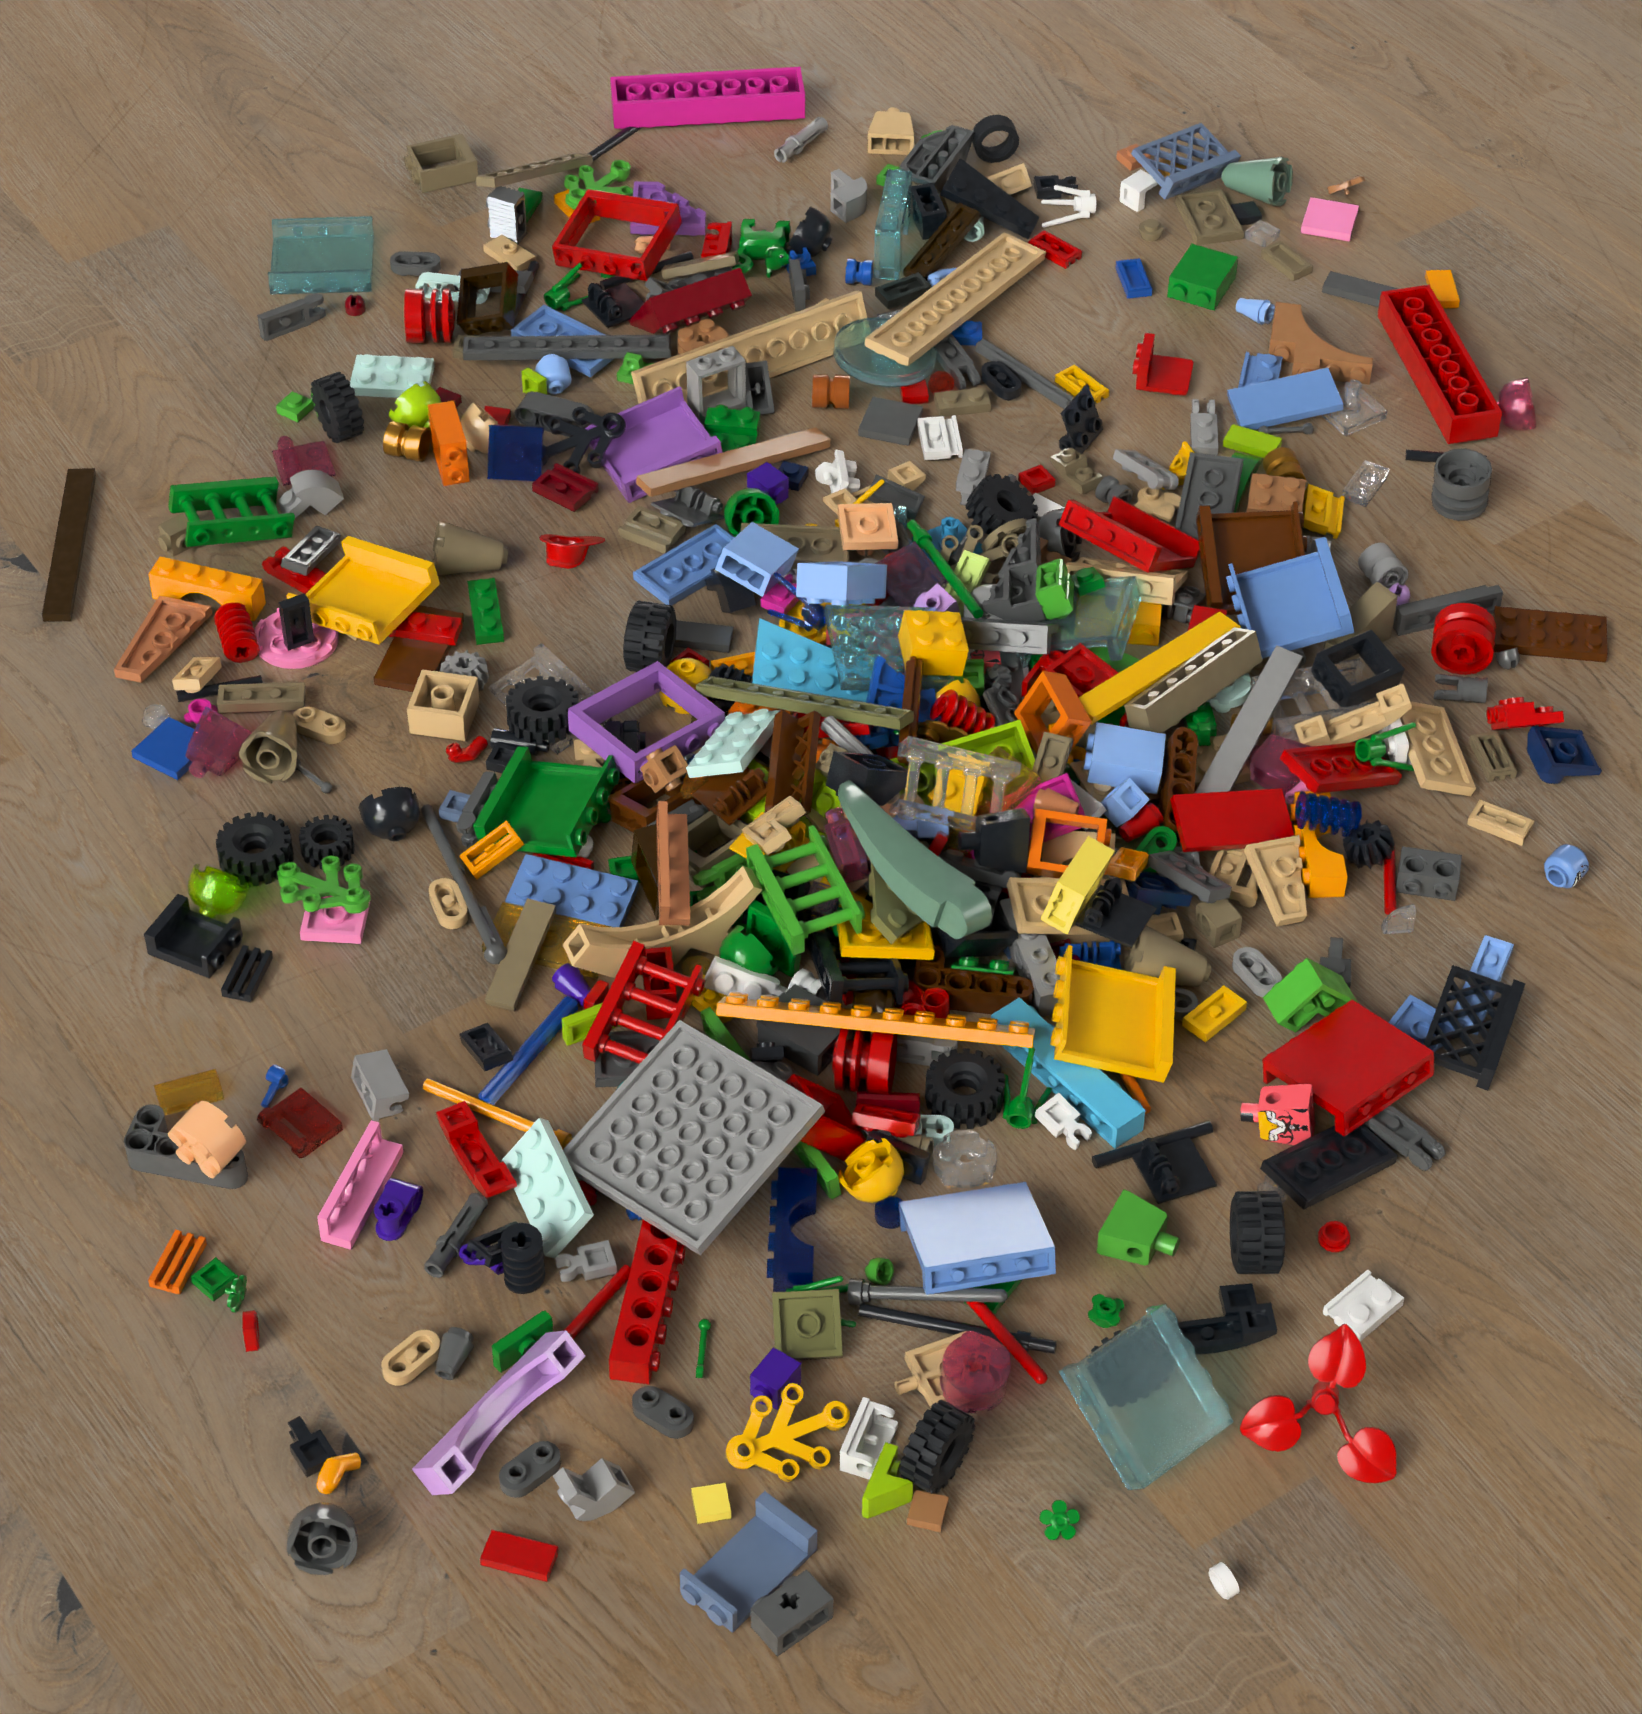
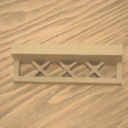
[939,163,1032,217]

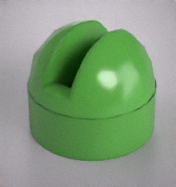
[865,1258,894,1285]

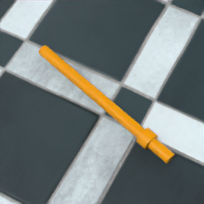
[423,1078,573,1150]

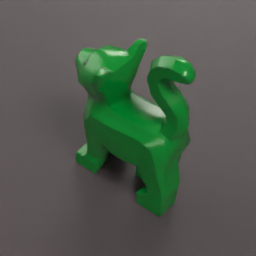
[732,219,791,278]

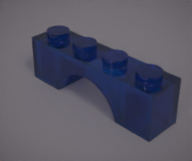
[767,1167,817,1292]

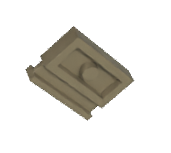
[618,505,686,554]

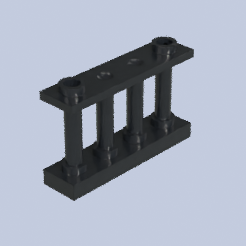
[806,916,909,1007]

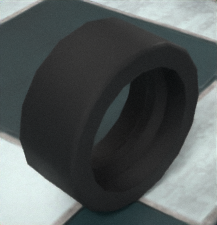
[972,115,1019,163]

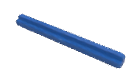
[478,996,578,1105]

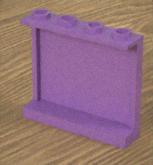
[585,386,723,503]

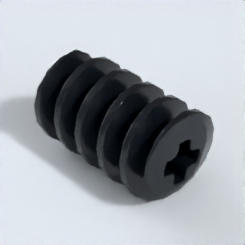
[500,1222,546,1294]

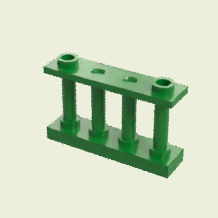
[168,476,295,547]

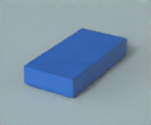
[1115,258,1152,299]

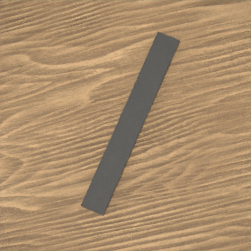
[463,334,671,360]

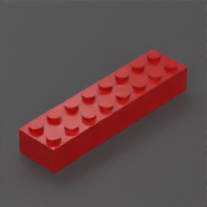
[1377,285,1502,444]

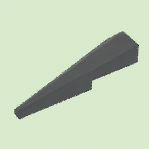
[983,518,1045,622]

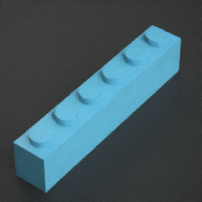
[991,998,1146,1149]

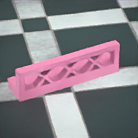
[317,1120,404,1250]

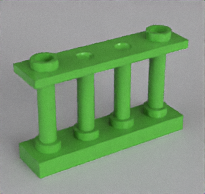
[746,825,865,956]

